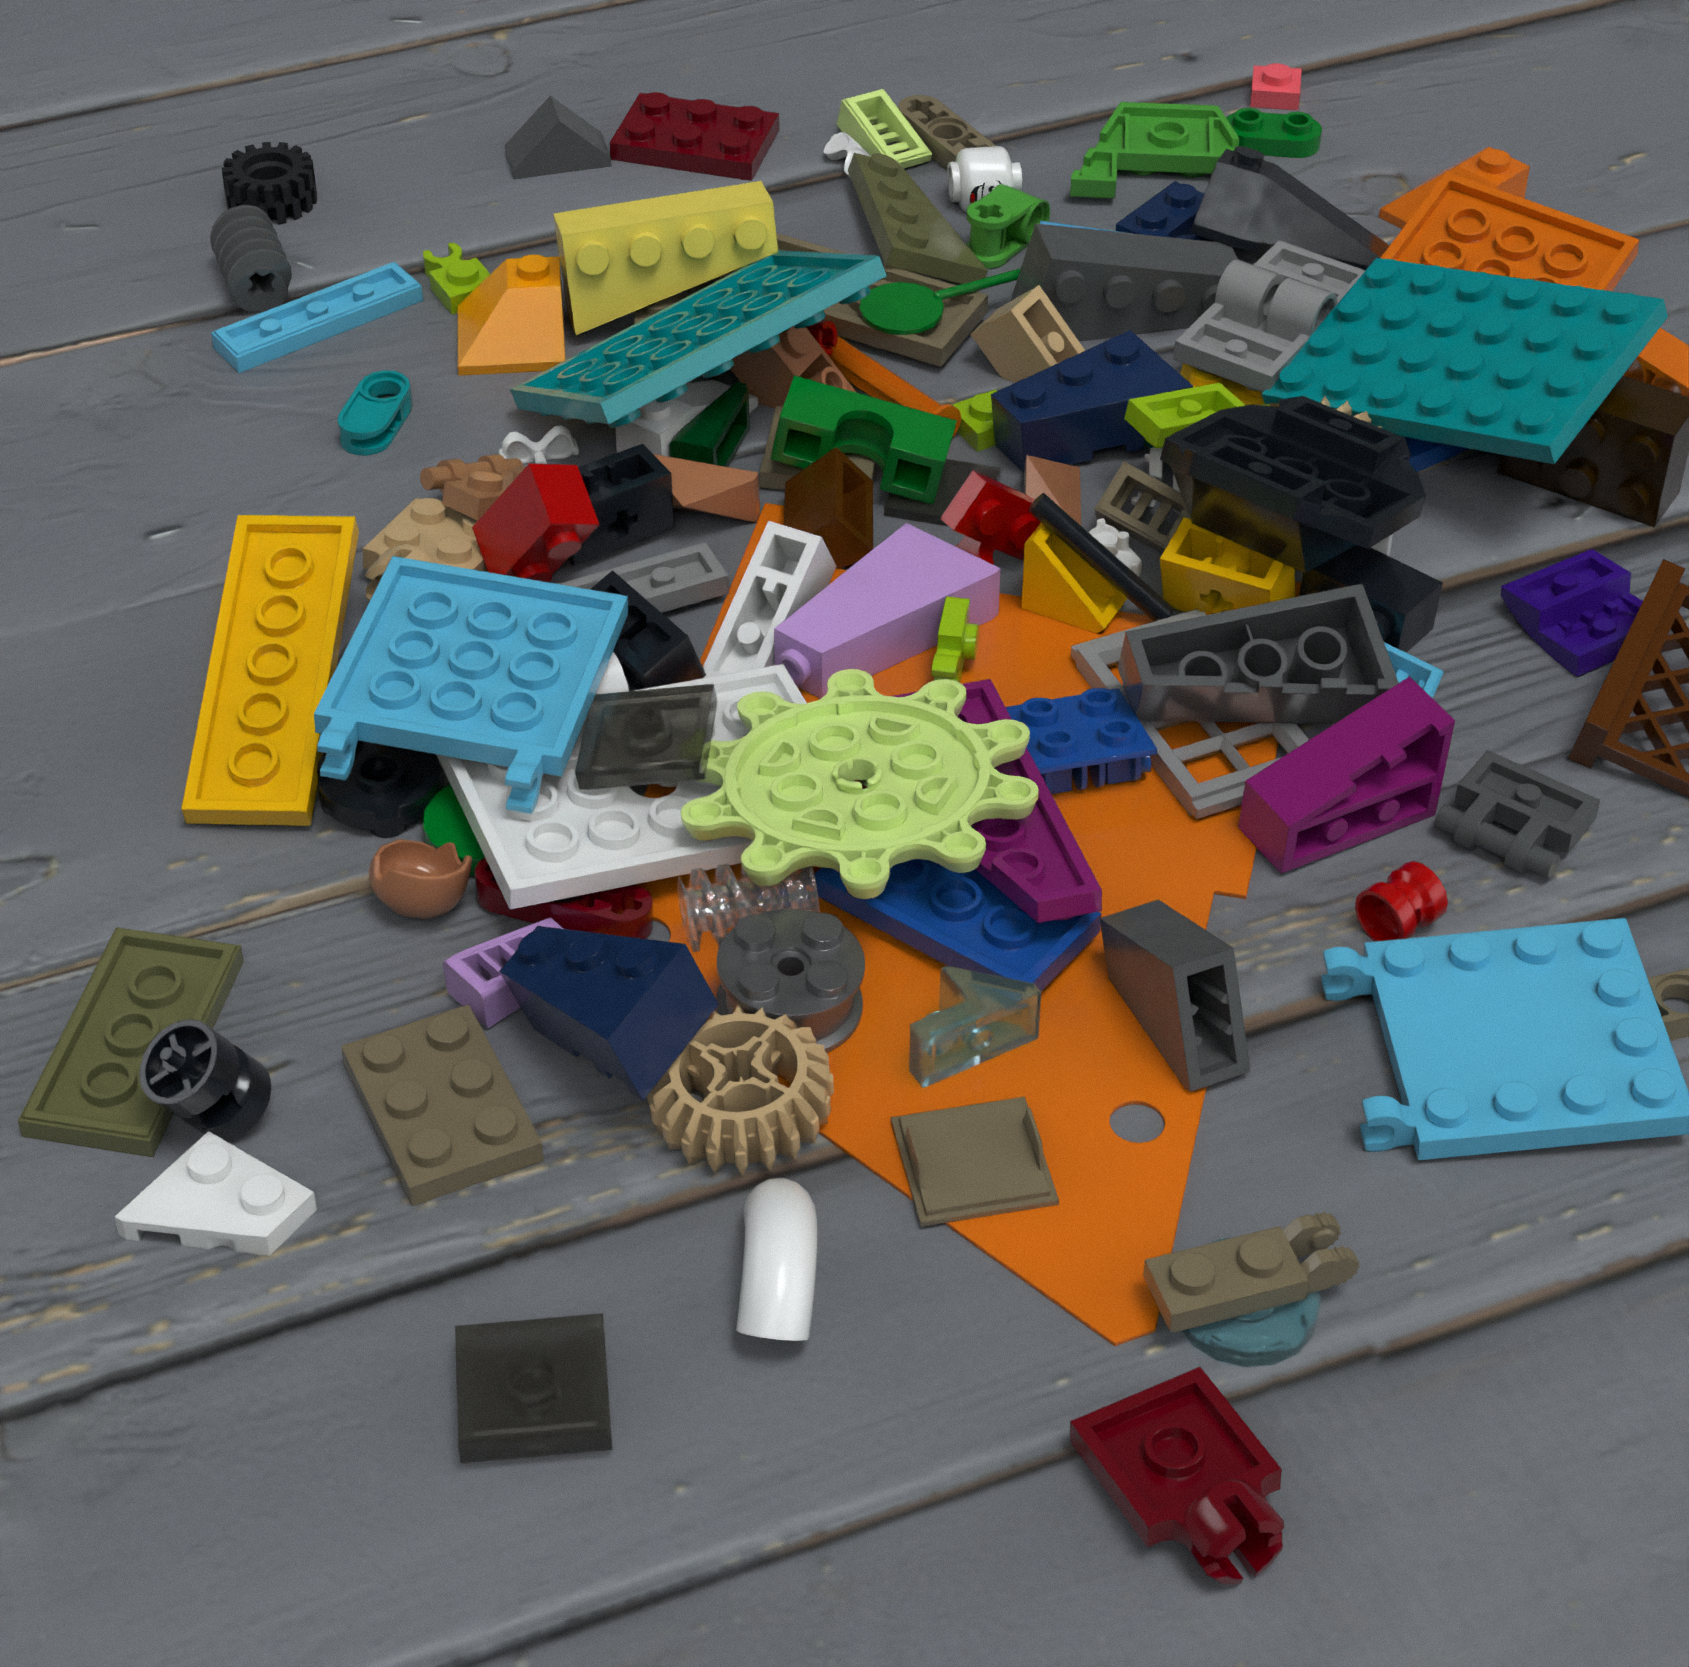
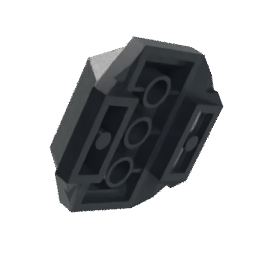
[1160,396,1426,573]

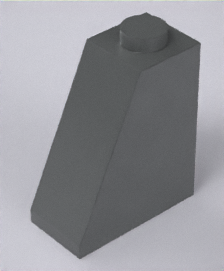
[1099,900,1250,1092]

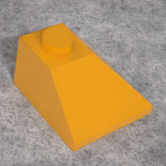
[458,254,565,376]

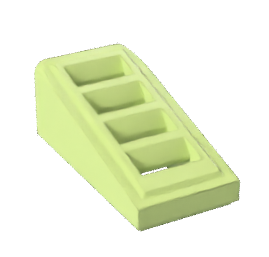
[836,89,932,168]

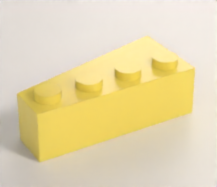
[553,181,778,336]

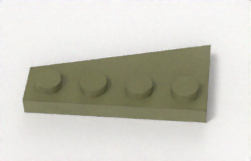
[848,153,988,284]

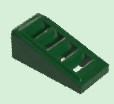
[669,382,750,467]

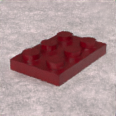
[609,92,779,181]

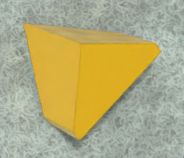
[1021,523,1127,633]

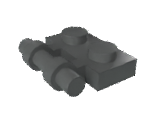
[1434,750,1600,879]

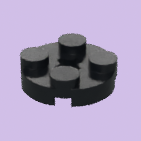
[317,741,444,838]

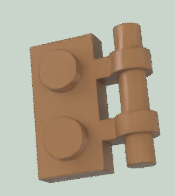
[420,454,526,521]

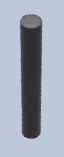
[1028,493,1174,622]

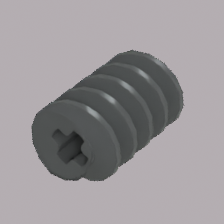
[210,205,292,313]

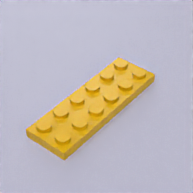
[181,515,359,826]

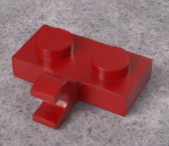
[940,470,1041,565]

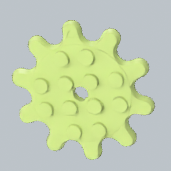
[680,669,1039,899]

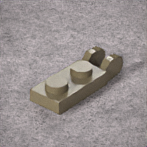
[1143,1211,1360,1333]

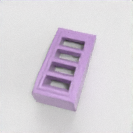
[442,917,564,1029]

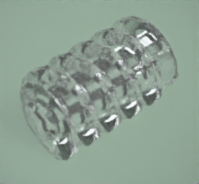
[677,864,820,952]

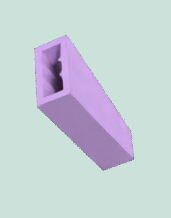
[774,523,1001,699]

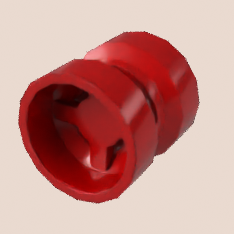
[1355,861,1448,942]

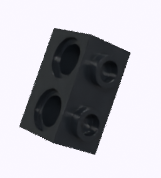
[590,570,706,690]

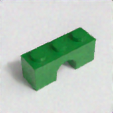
[770,375,957,505]

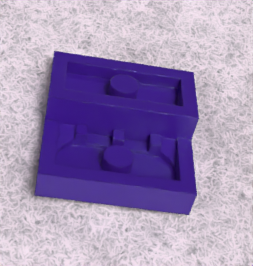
[1501,549,1669,677]

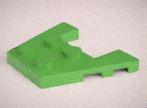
[1070,102,1239,198]

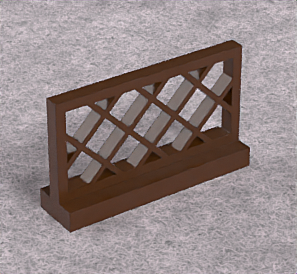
[1568,559,1689,797]

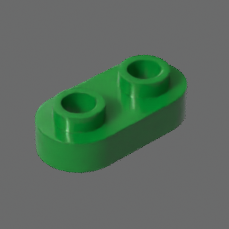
[1226,108,1322,158]

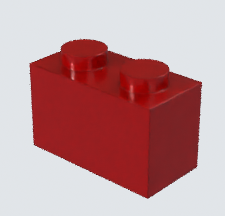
[472,463,600,582]

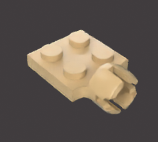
[363,498,488,602]

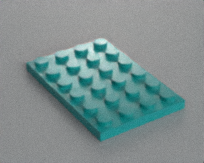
[510,250,887,428]
[1261,258,1668,464]

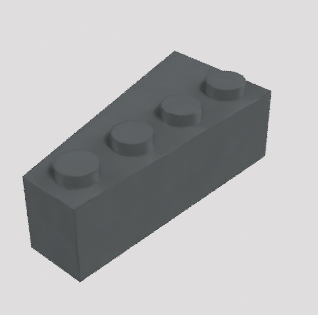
[1010,223,1238,342]
[1118,584,1399,724]

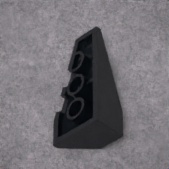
[1191,147,1390,270]

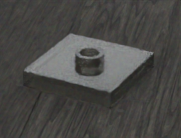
[575,684,718,790]
[455,1313,613,1463]

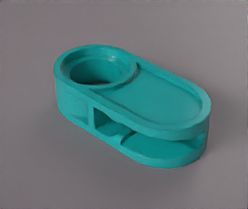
[337,370,413,456]

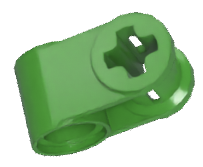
[966,184,1051,268]

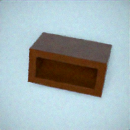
[784,447,873,568]

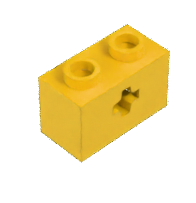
[1160,517,1295,615]

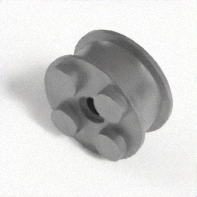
[716,909,865,1053]

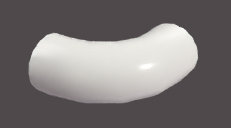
[736,1178,817,1341]

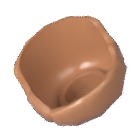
[369,839,472,919]

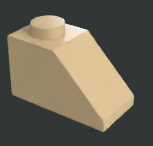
[970,285,1085,383]

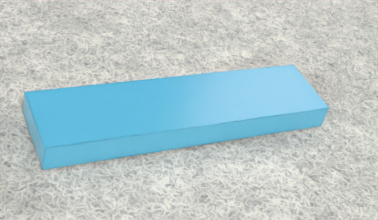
[211,262,423,373]

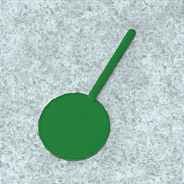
[859,268,1021,335]

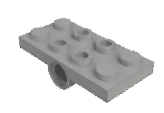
[1173,240,1365,392]

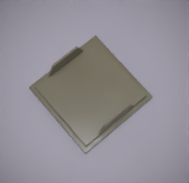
[891,1097,1059,1227]

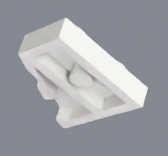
[114,1131,317,1256]

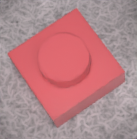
[1250,63,1301,110]

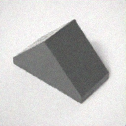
[505,96,611,179]

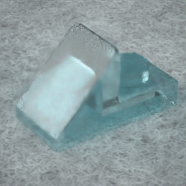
[909,967,1041,1088]

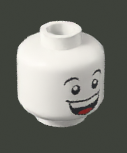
[947,146,1022,213]

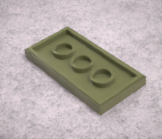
[18,927,244,1157]

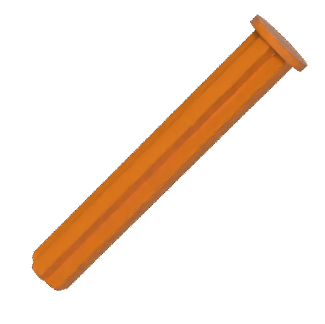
[824,336,961,438]

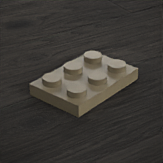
[341,1004,544,1206]

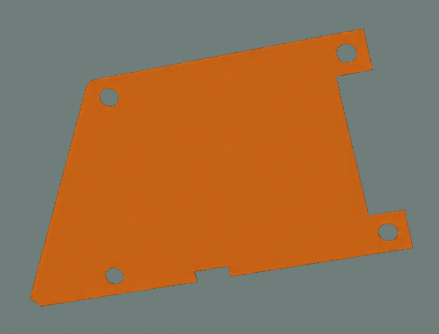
[635,503,1301,1346]

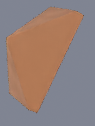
[654,454,760,523]
[1024,455,1081,525]

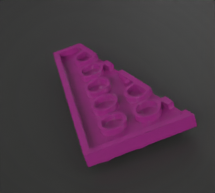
[893,679,1102,923]

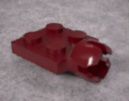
[1070,1367,1285,1585]

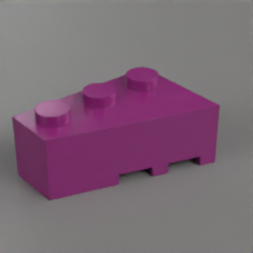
[1238,676,1455,874]

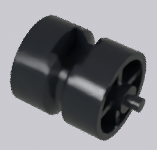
[139,1019,271,1141]

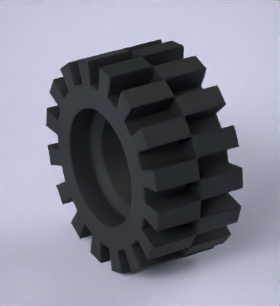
[222,142,317,225]

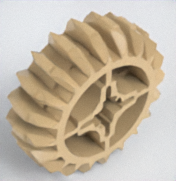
[647,1003,834,1176]

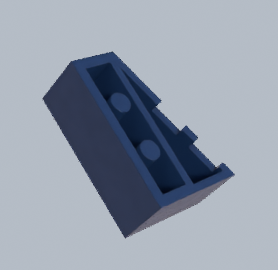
[991,330,1193,473]
[499,926,719,1101]

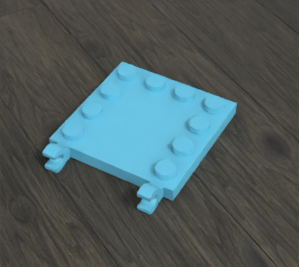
[314,556,628,814]
[1321,918,1689,1160]

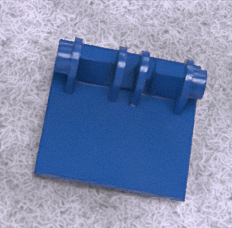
[1006,688,1157,794]

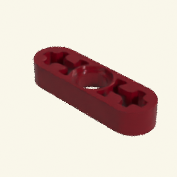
[475,857,653,939]

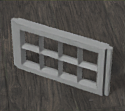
[1071,609,1309,819]

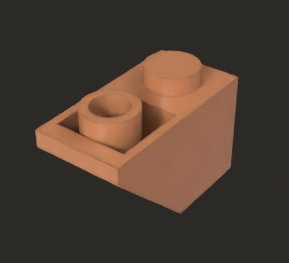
[731,326,857,409]

